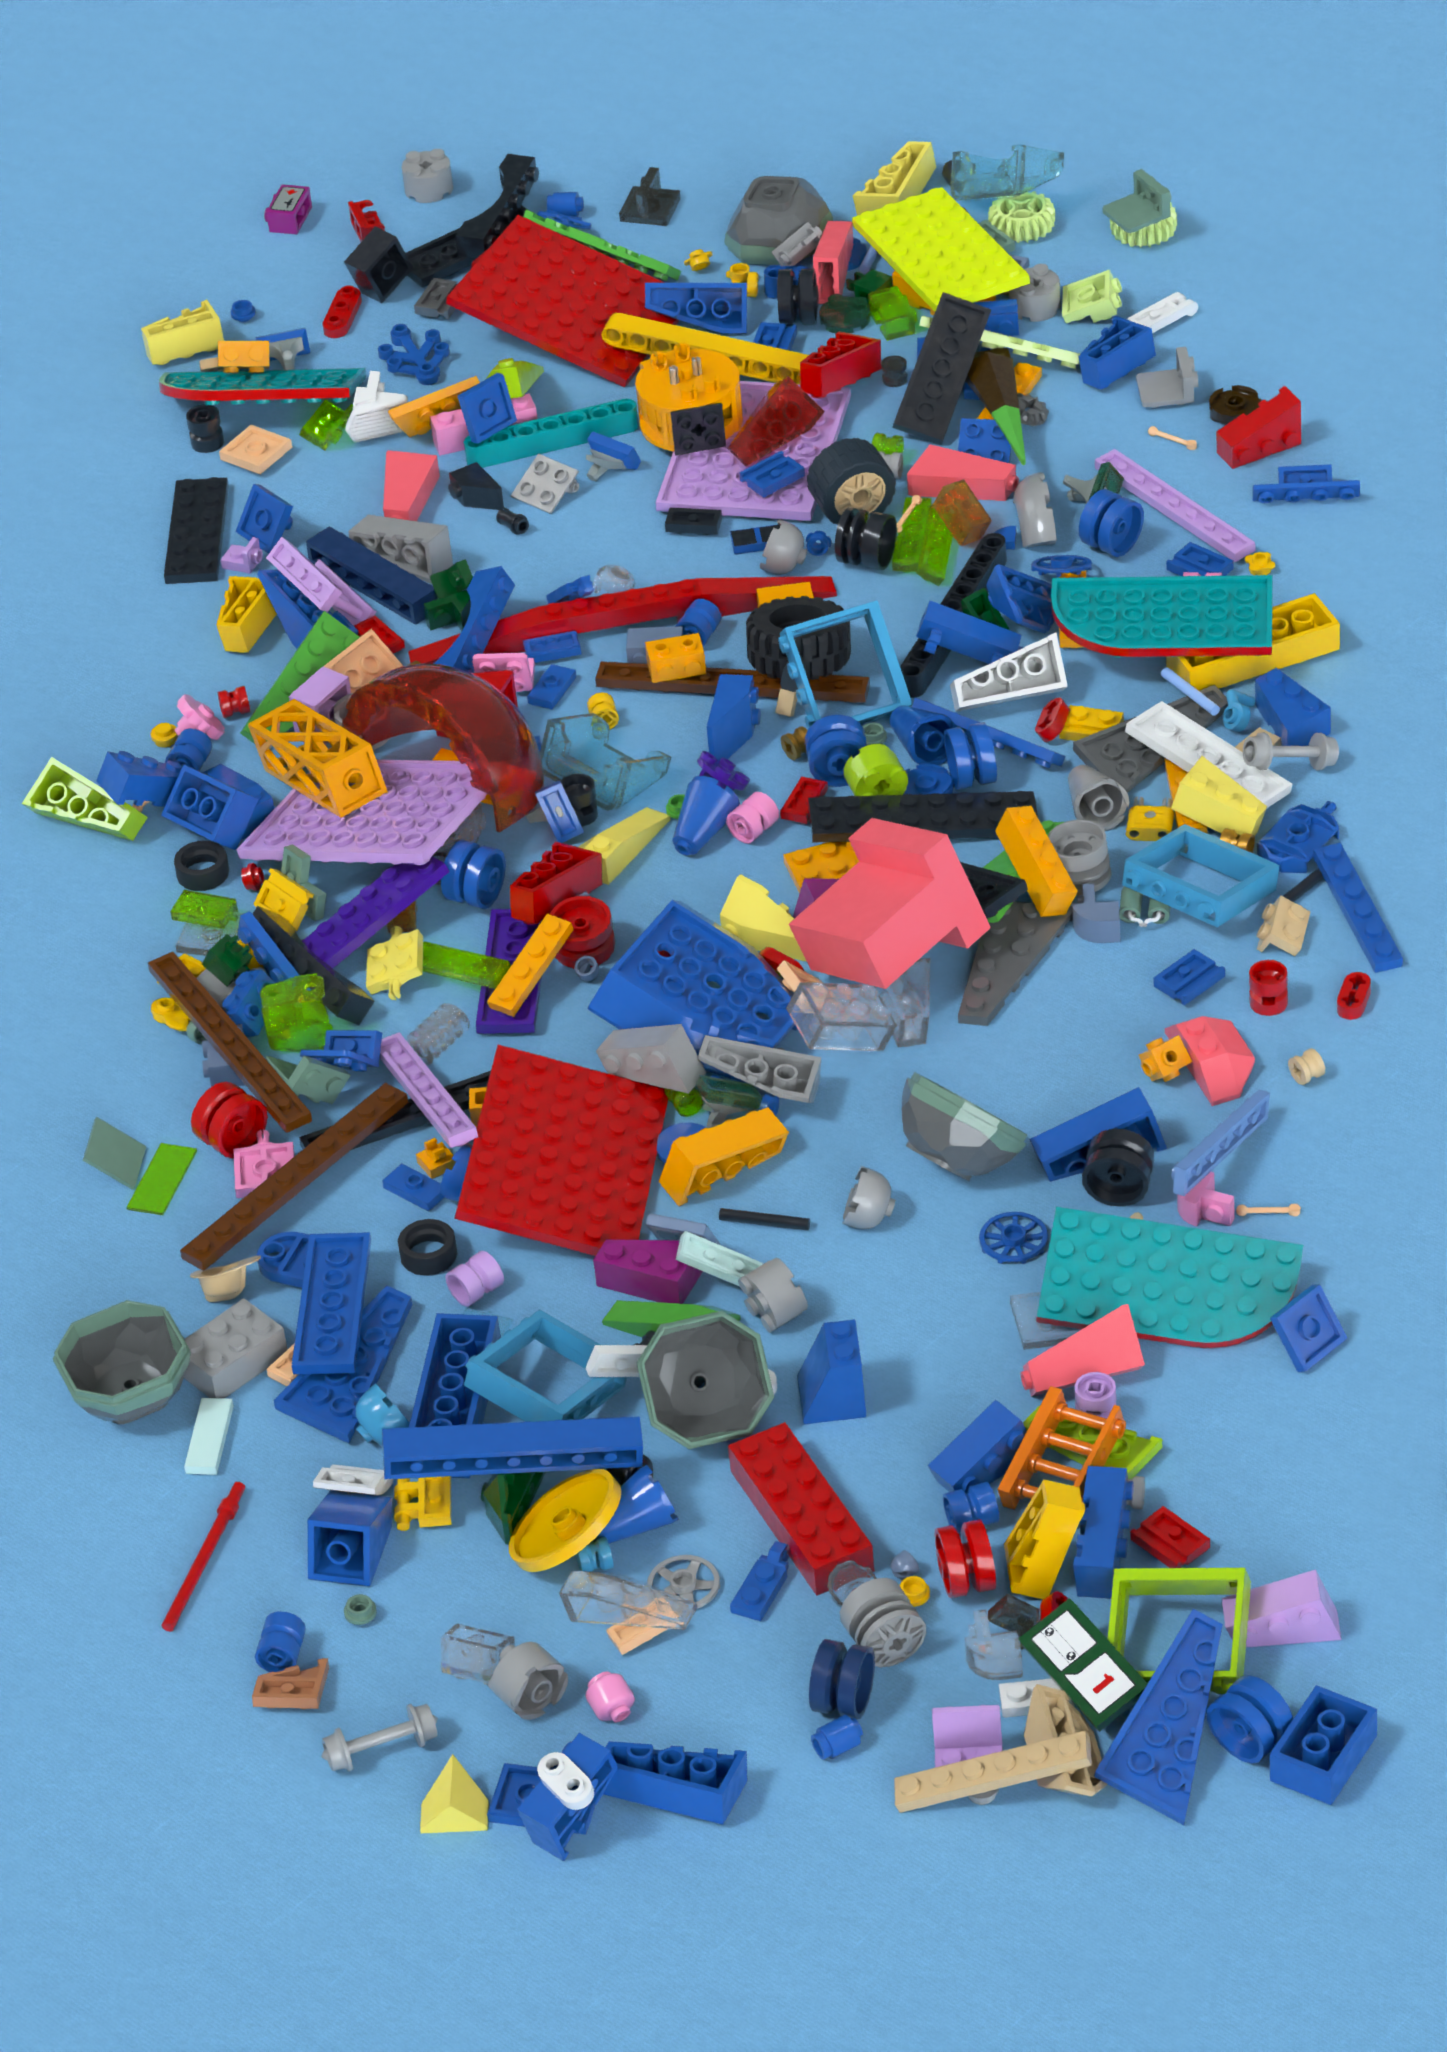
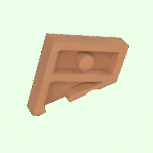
[252,1658,329,1709]

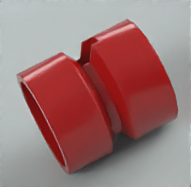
[1249,959,1288,1016]

